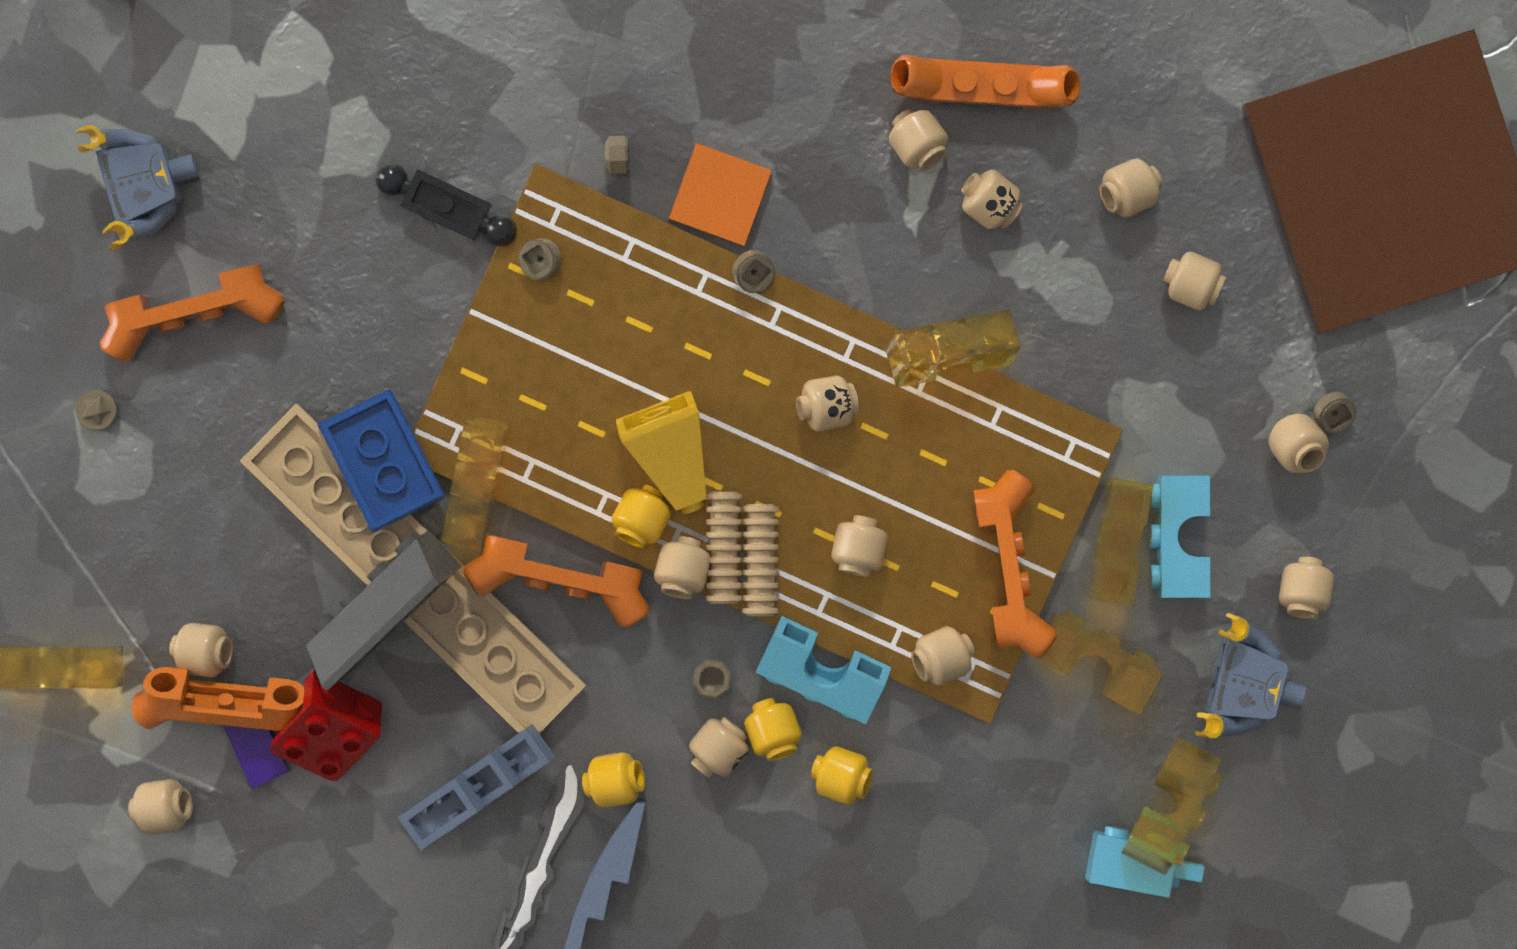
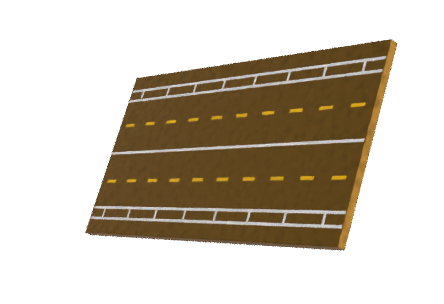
[413,163,1123,724]

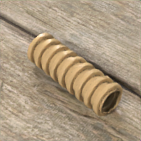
[706,492,742,604]
[742,504,779,616]

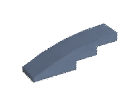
[398,724,556,850]
[564,799,646,949]

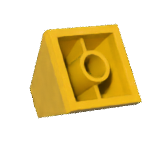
[616,391,707,514]

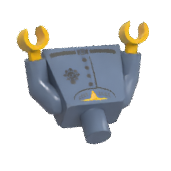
[75,125,200,251]
[1195,613,1306,739]

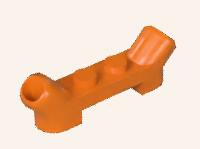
[890,55,1080,110]
[99,264,285,363]
[974,470,1057,659]
[463,535,650,628]
[131,667,304,731]

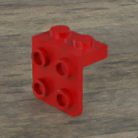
[270,670,382,781]

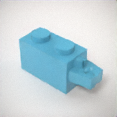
[1085,826,1205,898]

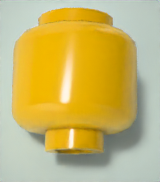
[611,485,672,548]
[744,698,803,761]
[811,746,874,805]
[582,752,645,808]

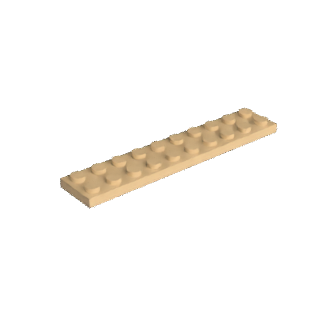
[240,403,587,734]

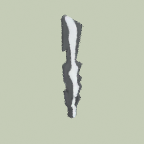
[494,763,587,949]

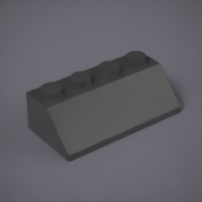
[306,530,462,691]

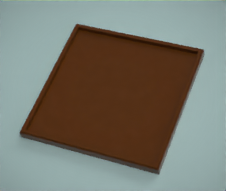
[1243,29,1517,334]

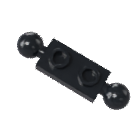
[375,163,517,247]

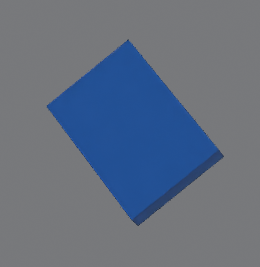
[317,388,445,534]

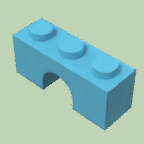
[1149,476,1210,598]
[755,616,892,724]

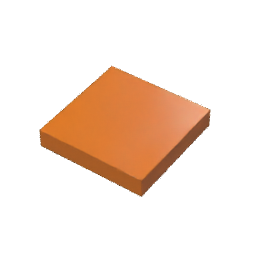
[669,143,772,247]

